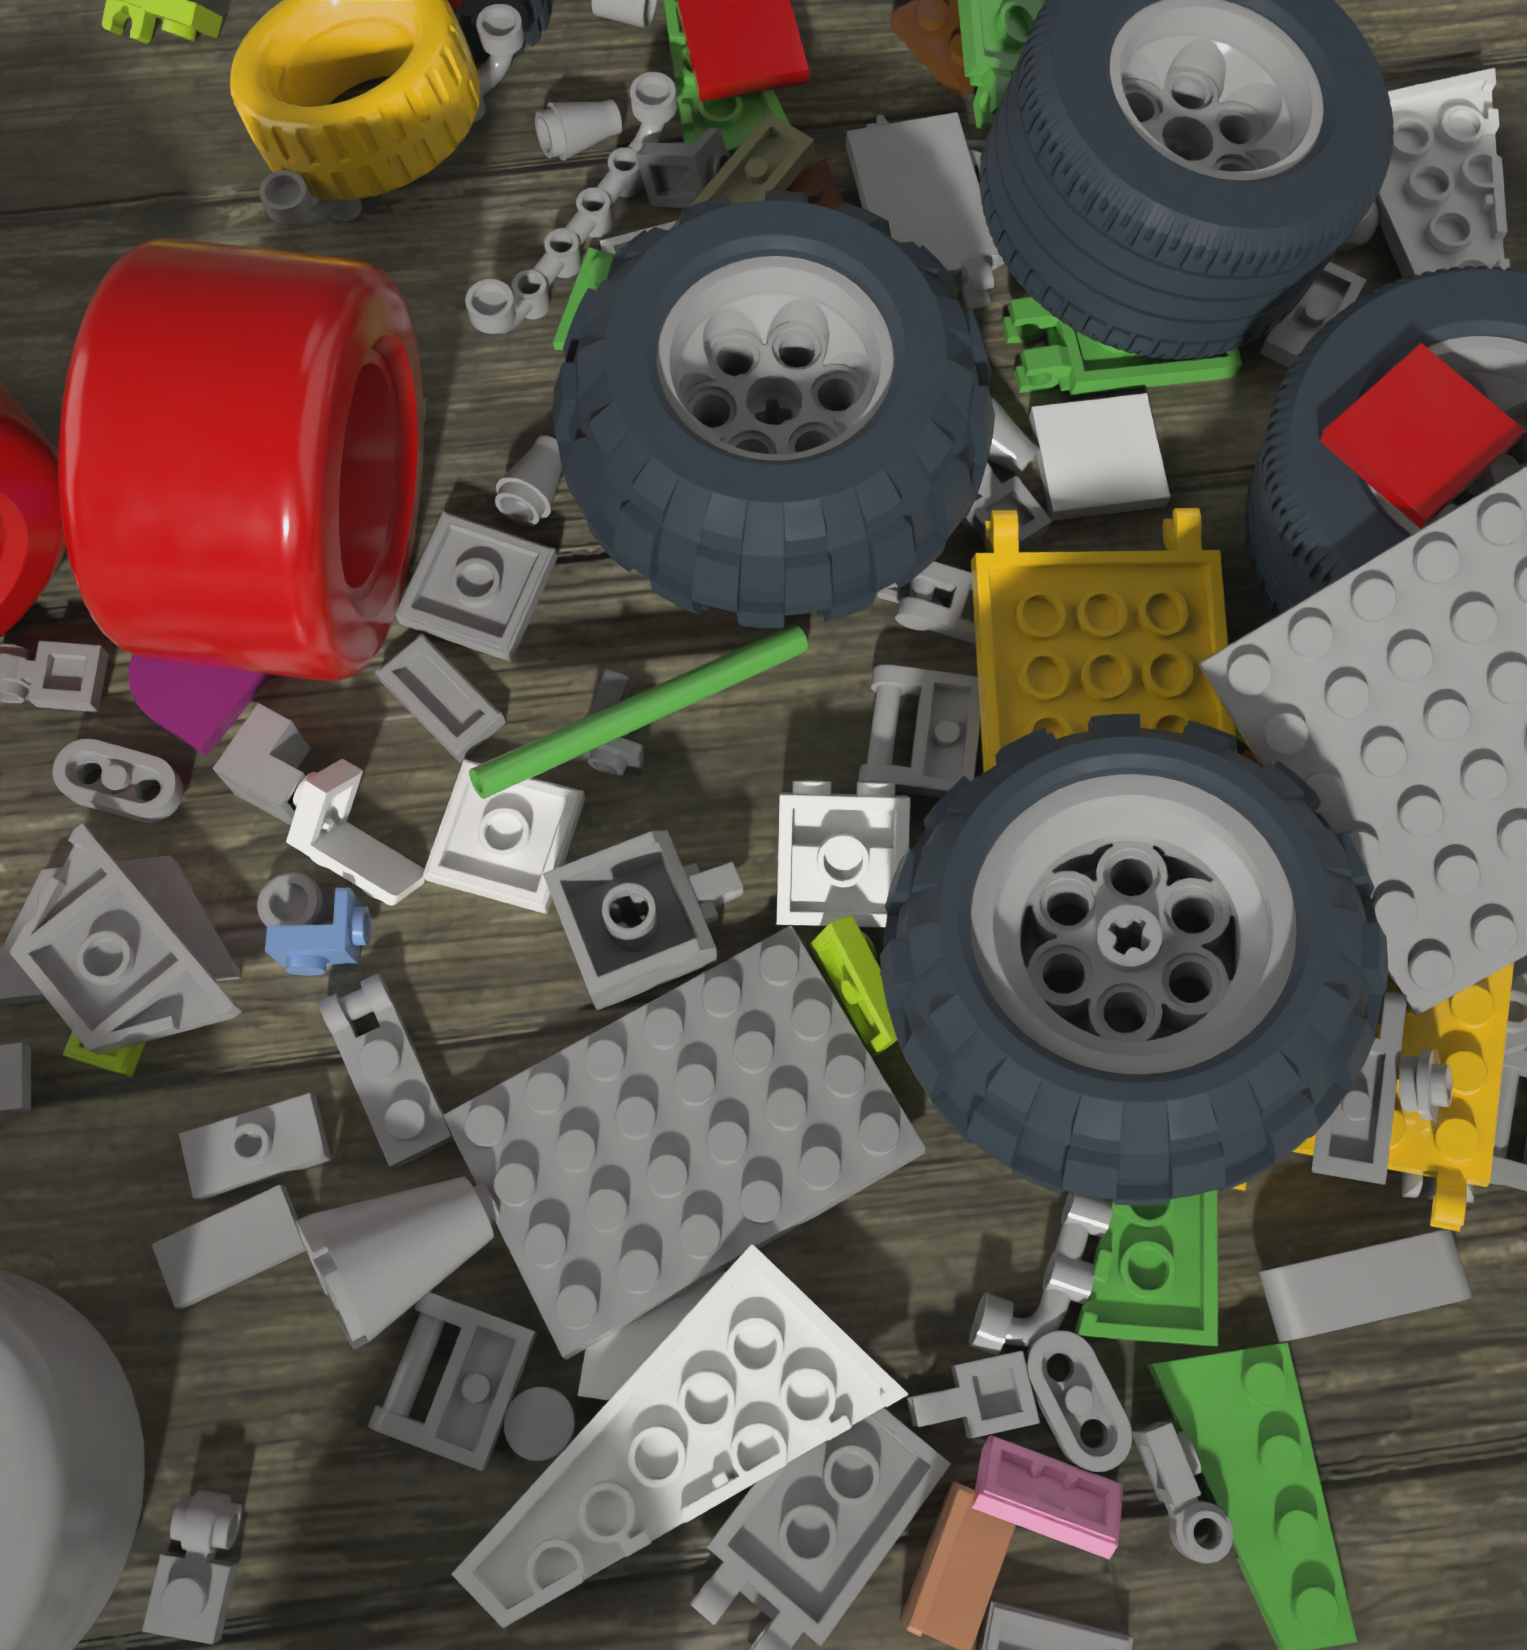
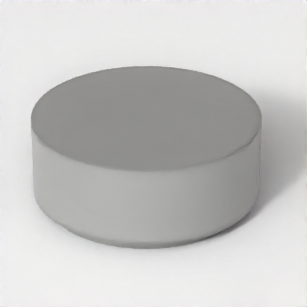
[257,872,327,926]
[504,1387,577,1461]

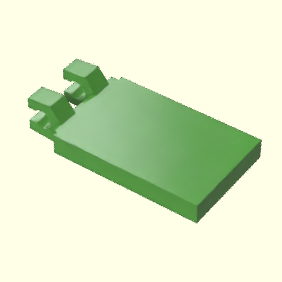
[958,0,1046,130]
[1002,297,1243,395]

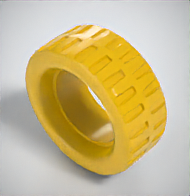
[230,0,481,200]

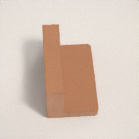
[900,1480,1016,1650]

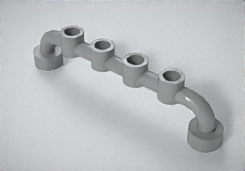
[259,4,524,228]
[465,72,677,334]
[969,976,1137,1356]

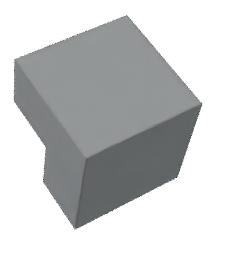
[213,703,311,825]

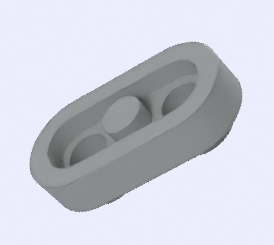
[52,739,183,823]
[1024,1331,1132,1472]

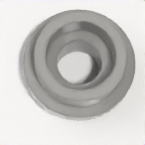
[1399,1049,1453,1120]

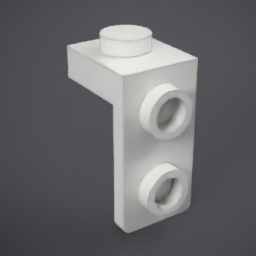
[286,759,425,905]

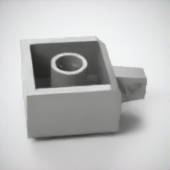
[543,830,744,1011]

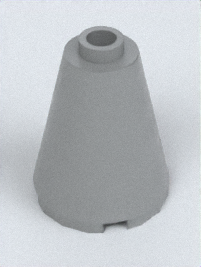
[296,1176,500,1350]

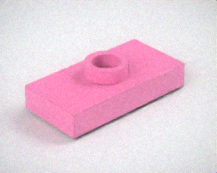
[972,1435,1124,1559]

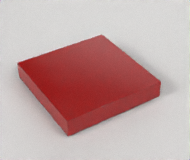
[677,0,809,102]
[1320,343,1525,529]

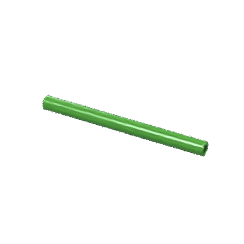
[469,624,808,799]

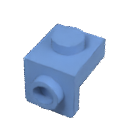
[265,888,371,976]

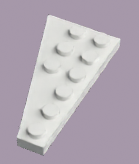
[1376,68,1510,279]
[452,1244,909,1628]

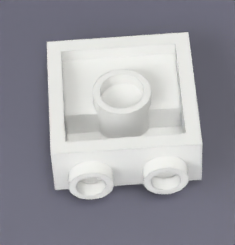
[777,780,910,927]

